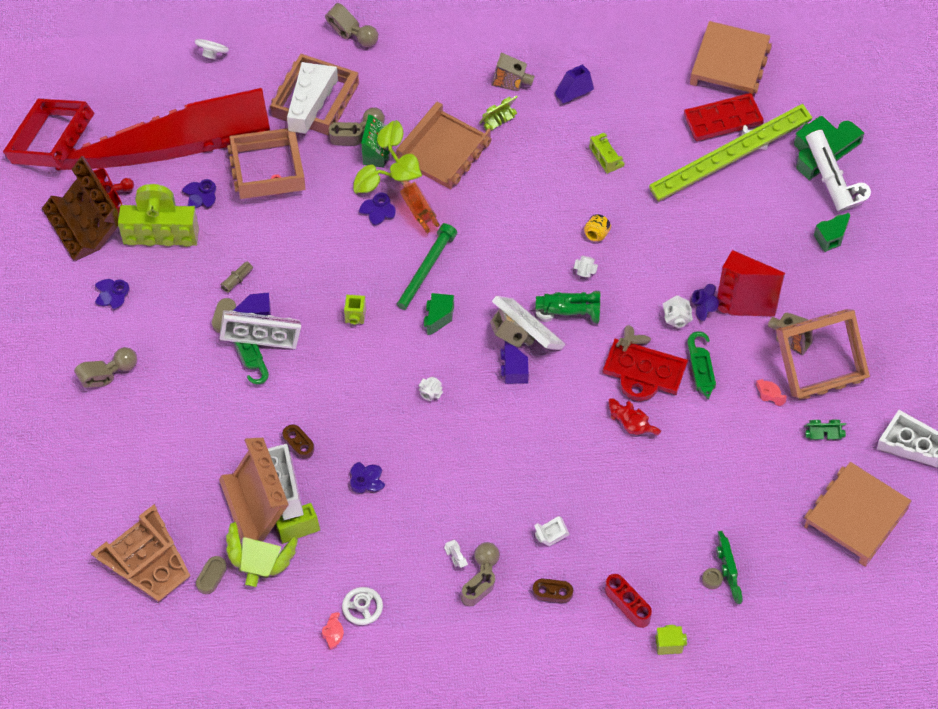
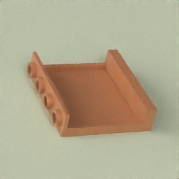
[690,21,772,96]
[396,102,492,190]
[219,437,289,542]
[804,462,912,567]

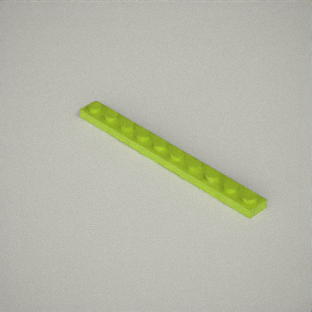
[649,103,813,202]

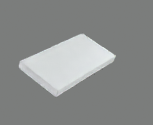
[492,296,565,350]

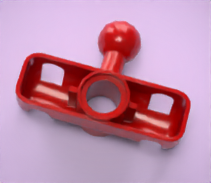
[93,168,134,216]

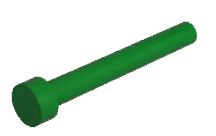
[397,223,458,310]

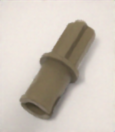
[220,261,253,293]

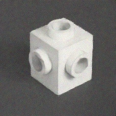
[663,295,693,329]

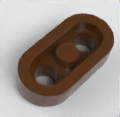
[282,424,314,459]
[533,578,573,603]

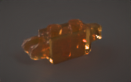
[400,181,440,234]

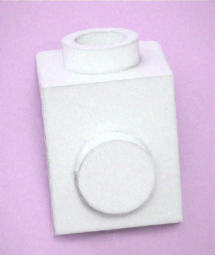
[534,516,570,547]

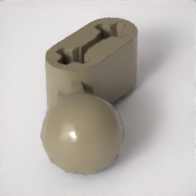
[325,3,379,47]
[329,107,385,146]
[74,347,137,388]
[461,542,500,606]

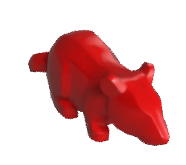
[609,398,661,435]

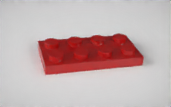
[684,93,764,141]

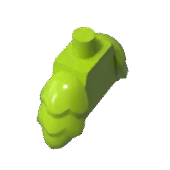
[226,522,298,587]

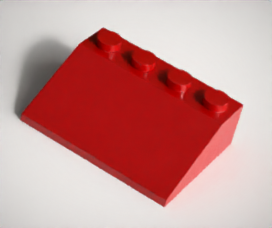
[717,250,785,317]

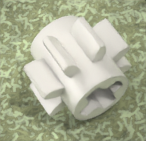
[574,256,598,278]
[419,377,443,401]

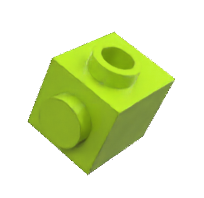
[344,294,366,324]
[656,625,687,655]

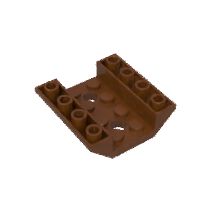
[42,156,119,261]

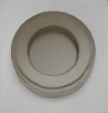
[702,568,723,589]

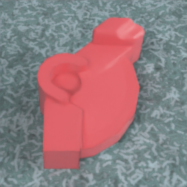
[756,379,787,406]
[322,612,344,650]

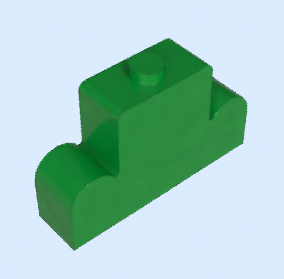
[794,116,864,181]

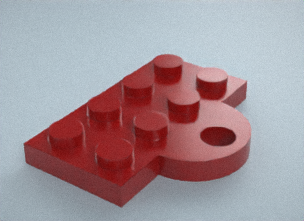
[603,338,688,401]

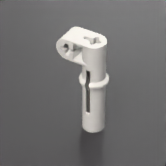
[805,130,871,212]

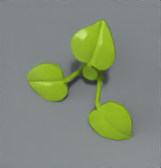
[354,120,422,194]

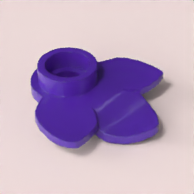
[182,179,216,208]
[359,192,396,225]
[95,279,130,309]
[691,284,719,321]
[350,462,385,493]

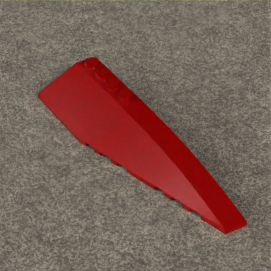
[54,88,270,170]

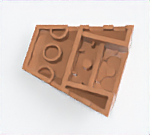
[91,504,190,602]

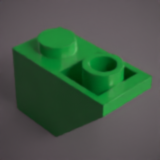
[814,213,850,252]
[424,293,454,335]

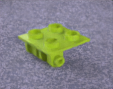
[479,96,517,131]

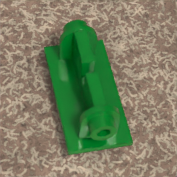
[804,420,846,440]

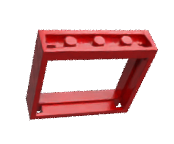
[3,98,95,168]

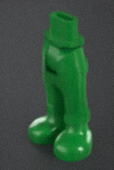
[535,290,601,324]

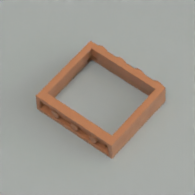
[269,54,359,136]
[227,128,306,199]
[776,309,870,400]

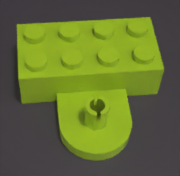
[118,184,199,246]

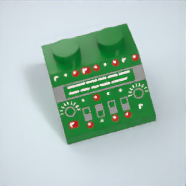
[361,114,390,168]

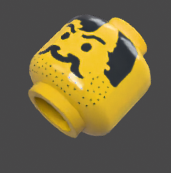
[584,214,611,242]

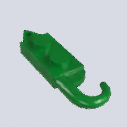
[687,331,716,400]
[233,342,269,385]
[716,531,743,605]

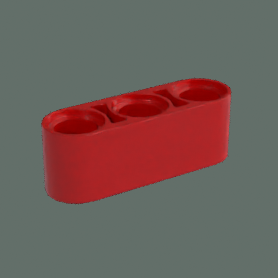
[605,574,652,628]

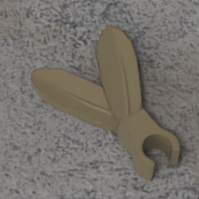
[616,325,651,351]

